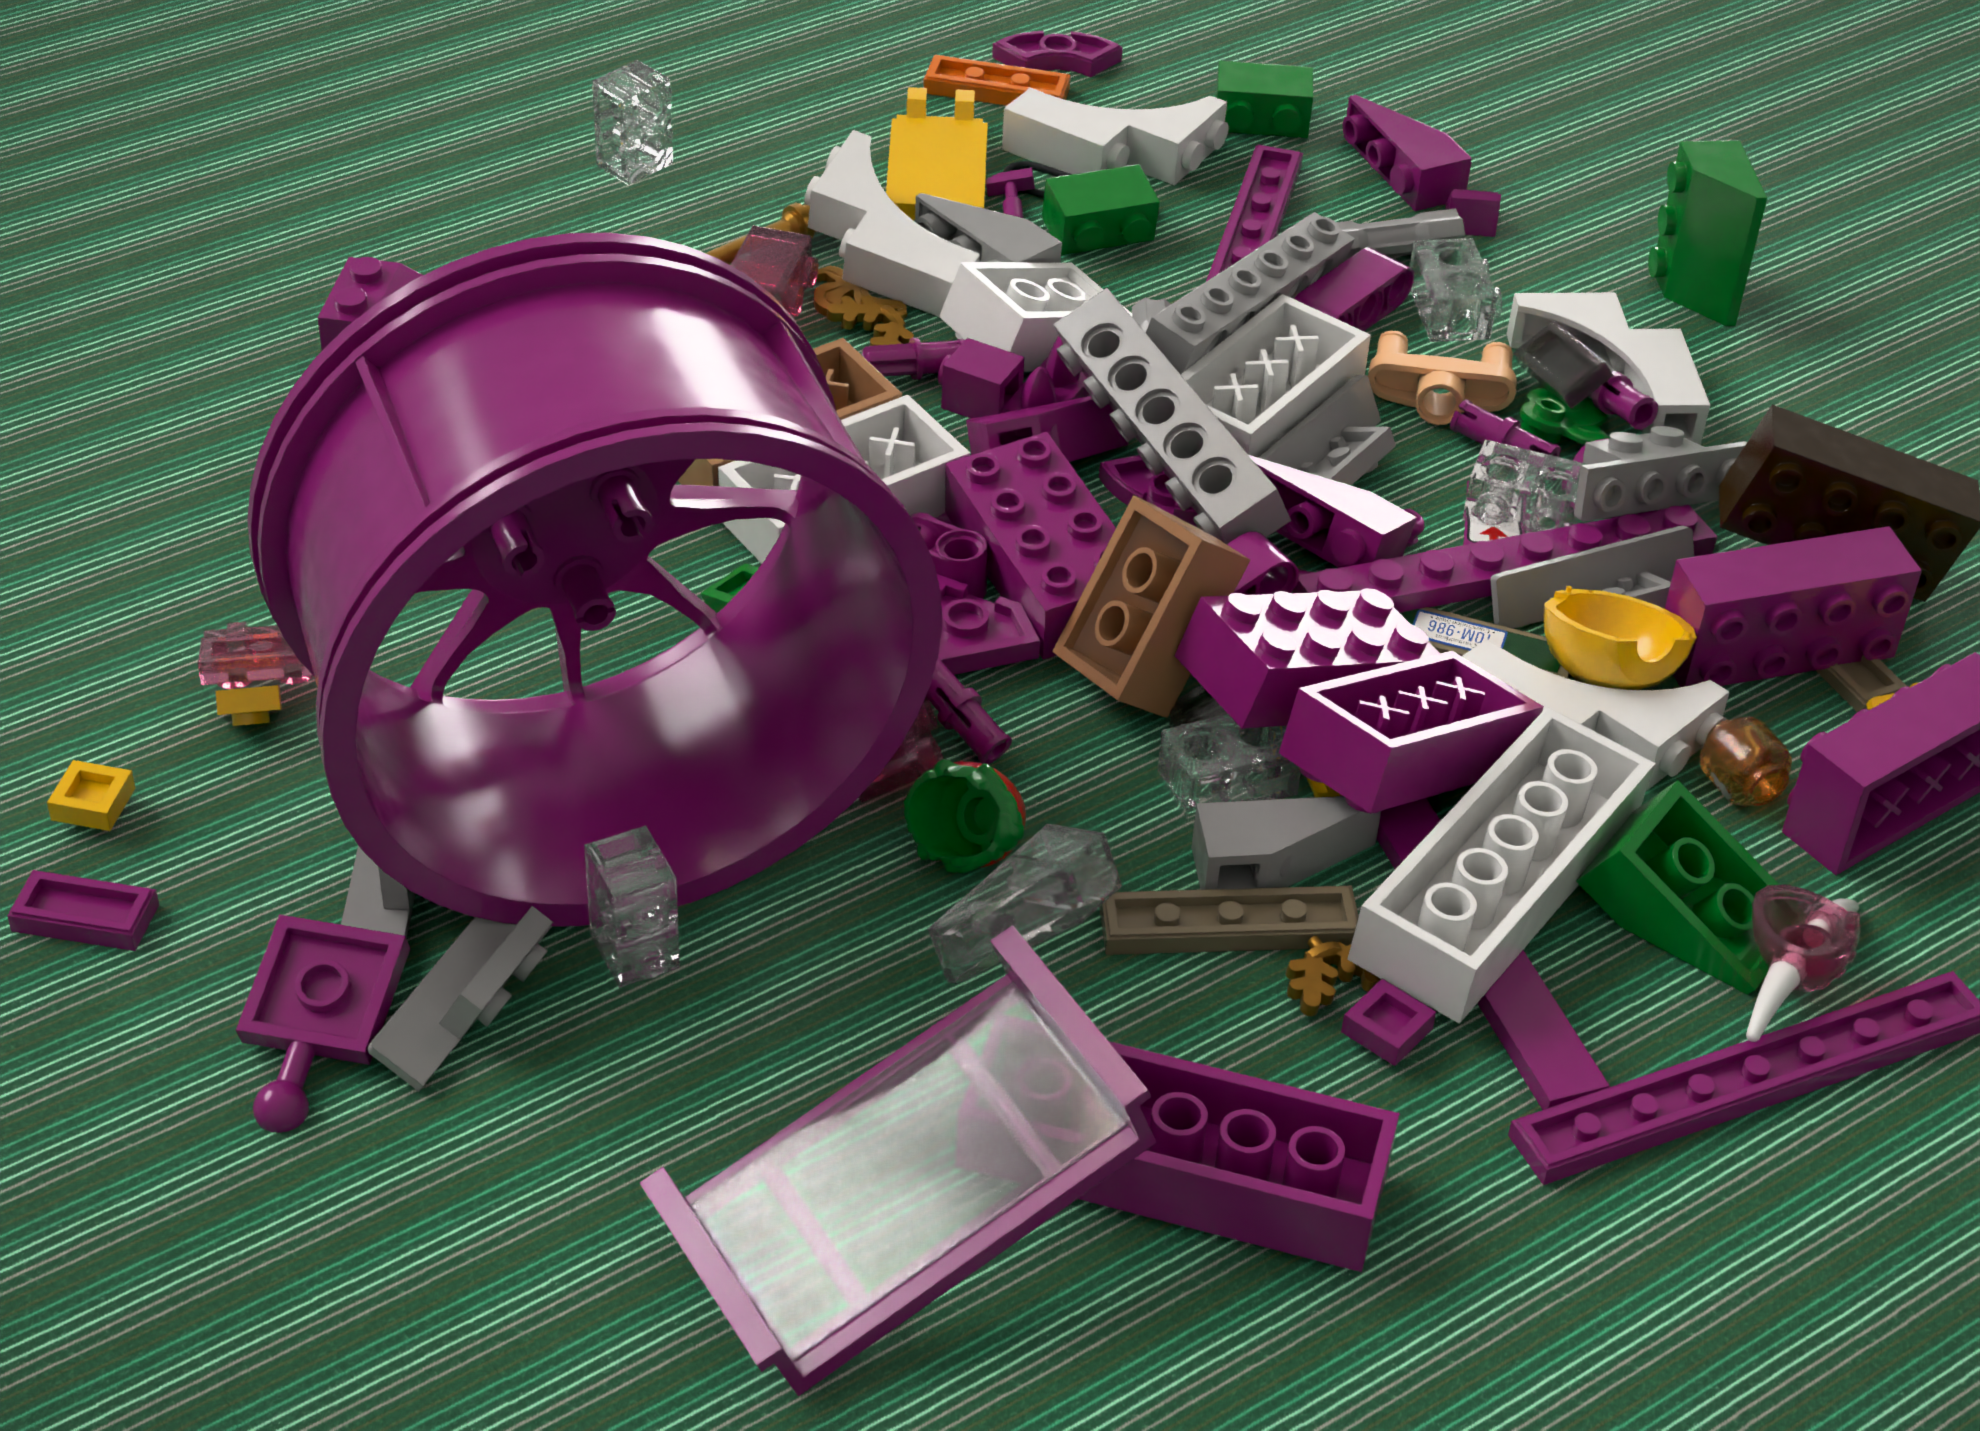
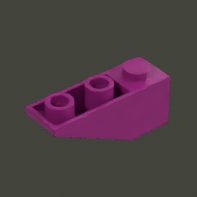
[1343,95,1472,211]
[966,396,1129,462]
[1249,455,1417,568]

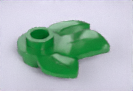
[1519,388,1610,445]

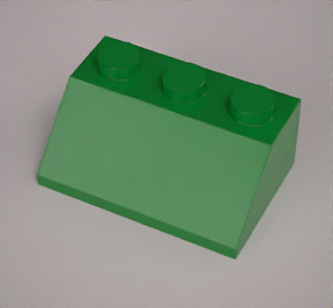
[1648,140,1767,326]

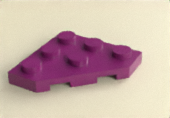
[937,574,1040,675]

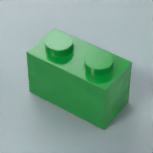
[1215,60,1313,138]
[1042,164,1160,255]

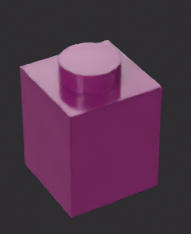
[937,338,1025,419]

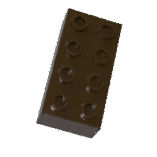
[1719,404,1980,602]

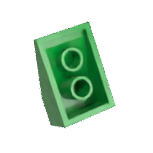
[1576,780,1810,995]

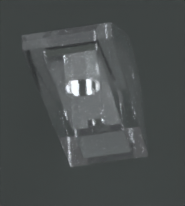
[928,823,1122,984]

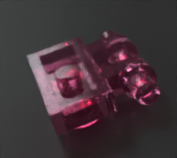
[198,621,314,689]

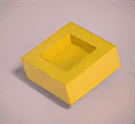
[215,685,282,726]
[47,760,136,831]

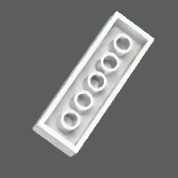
[1347,707,1656,1024]

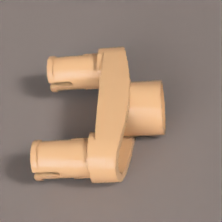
[1368,331,1517,425]

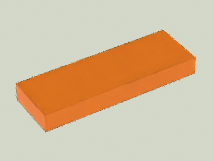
[923,55,1071,106]

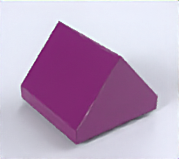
[1445,189,1501,237]

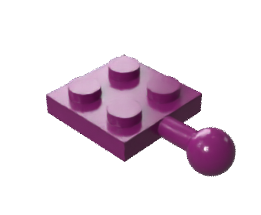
[236,914,410,1133]

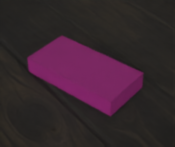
[7,870,159,951]

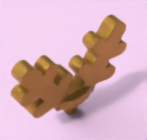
[826,295,914,346]
[1286,936,1381,1016]

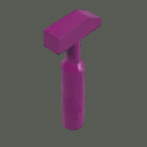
[985,167,1035,218]

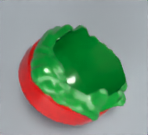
[904,759,1026,873]

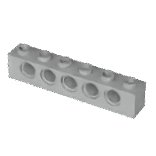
[1145,212,1355,374]
[1053,288,1291,544]

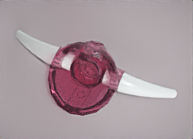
[1746,884,1861,1042]

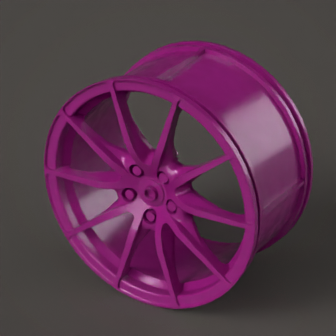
[247,233,942,926]

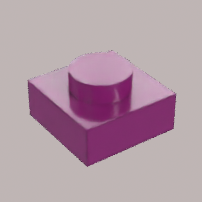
[1341,978,1436,1066]

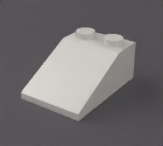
[939,262,1132,372]

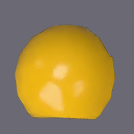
[1543,586,1696,690]

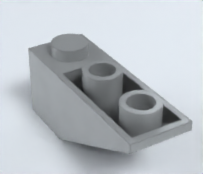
[915,193,1062,263]
[1191,796,1381,890]

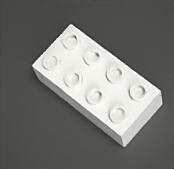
[1181,294,1371,458]
[718,395,970,564]

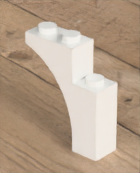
[1002,88,1229,185]
[804,130,980,317]
[1506,292,1710,445]
[1462,639,1729,790]

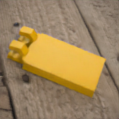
[886,87,988,220]

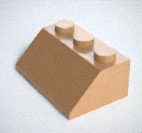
[1052,495,1251,718]

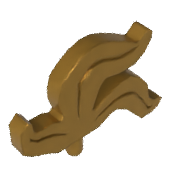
[814,266,907,329]

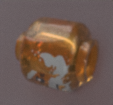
[1700,716,1792,806]

